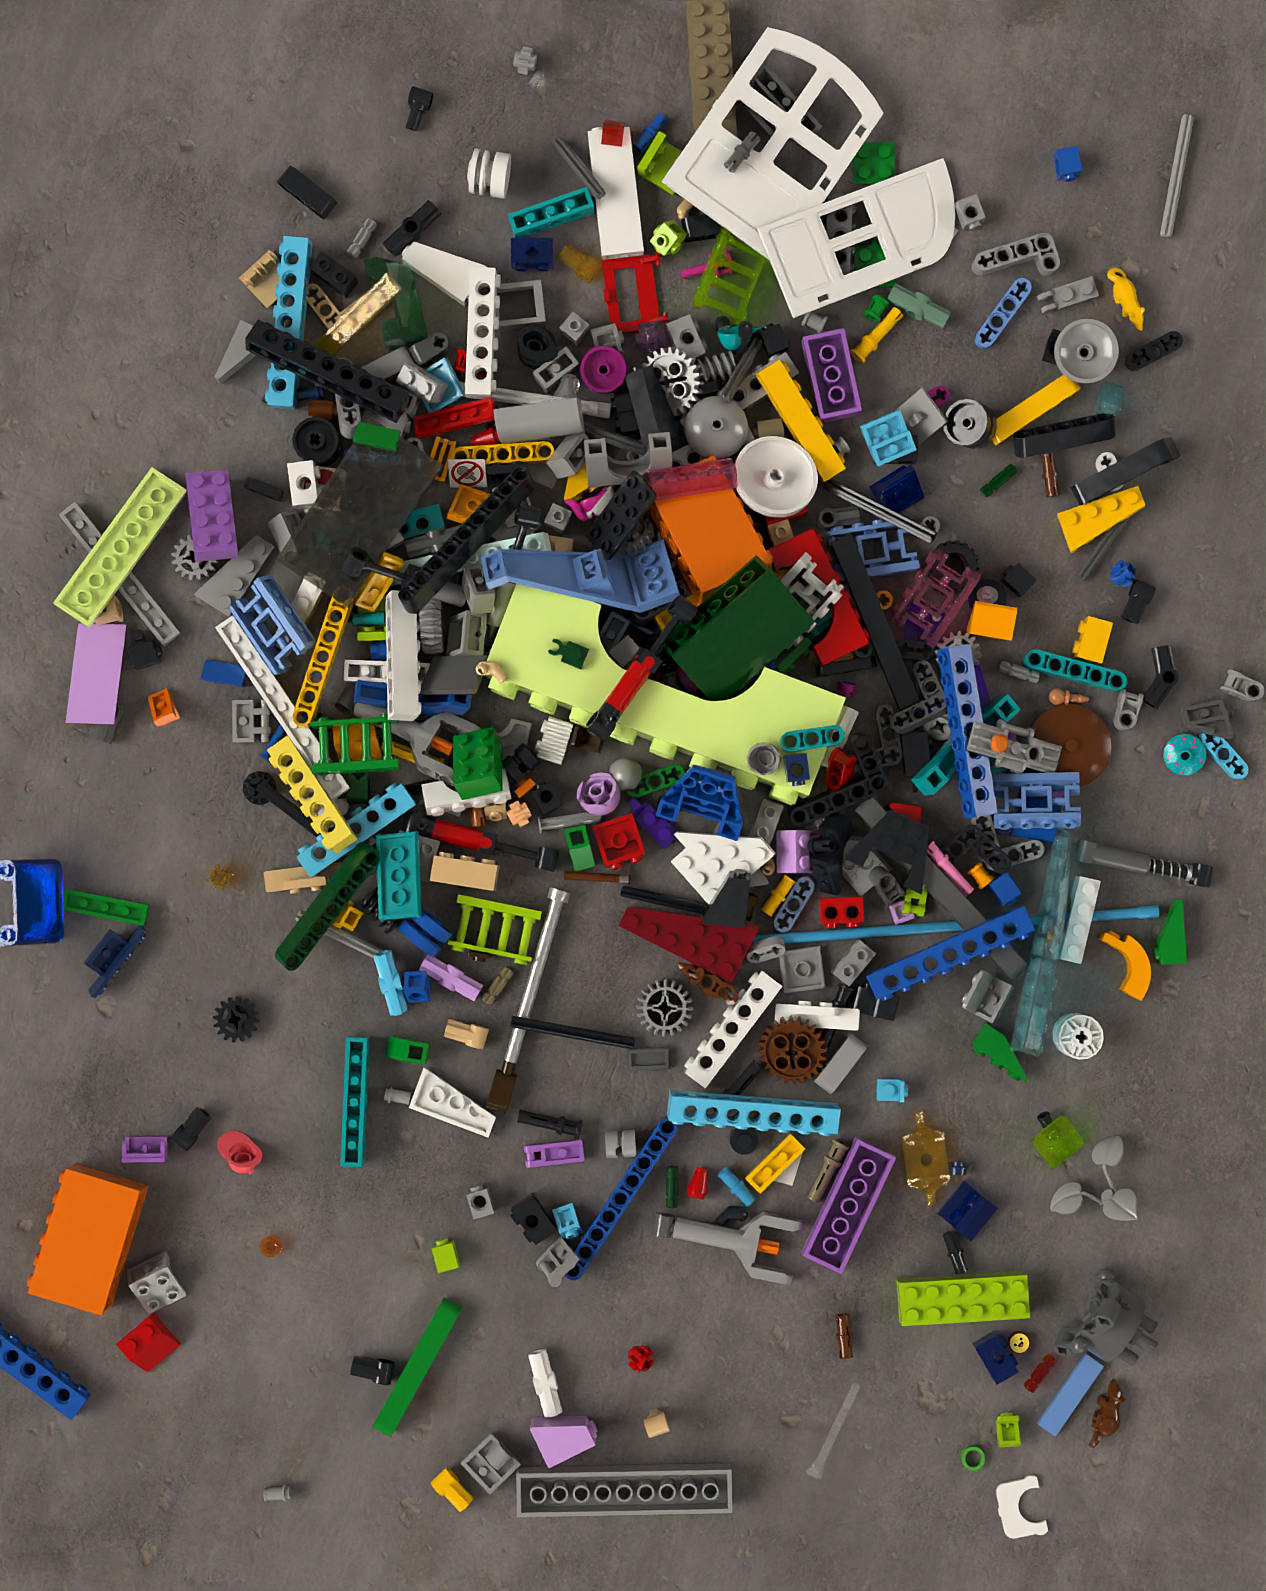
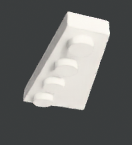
[409,1067,496,1137]

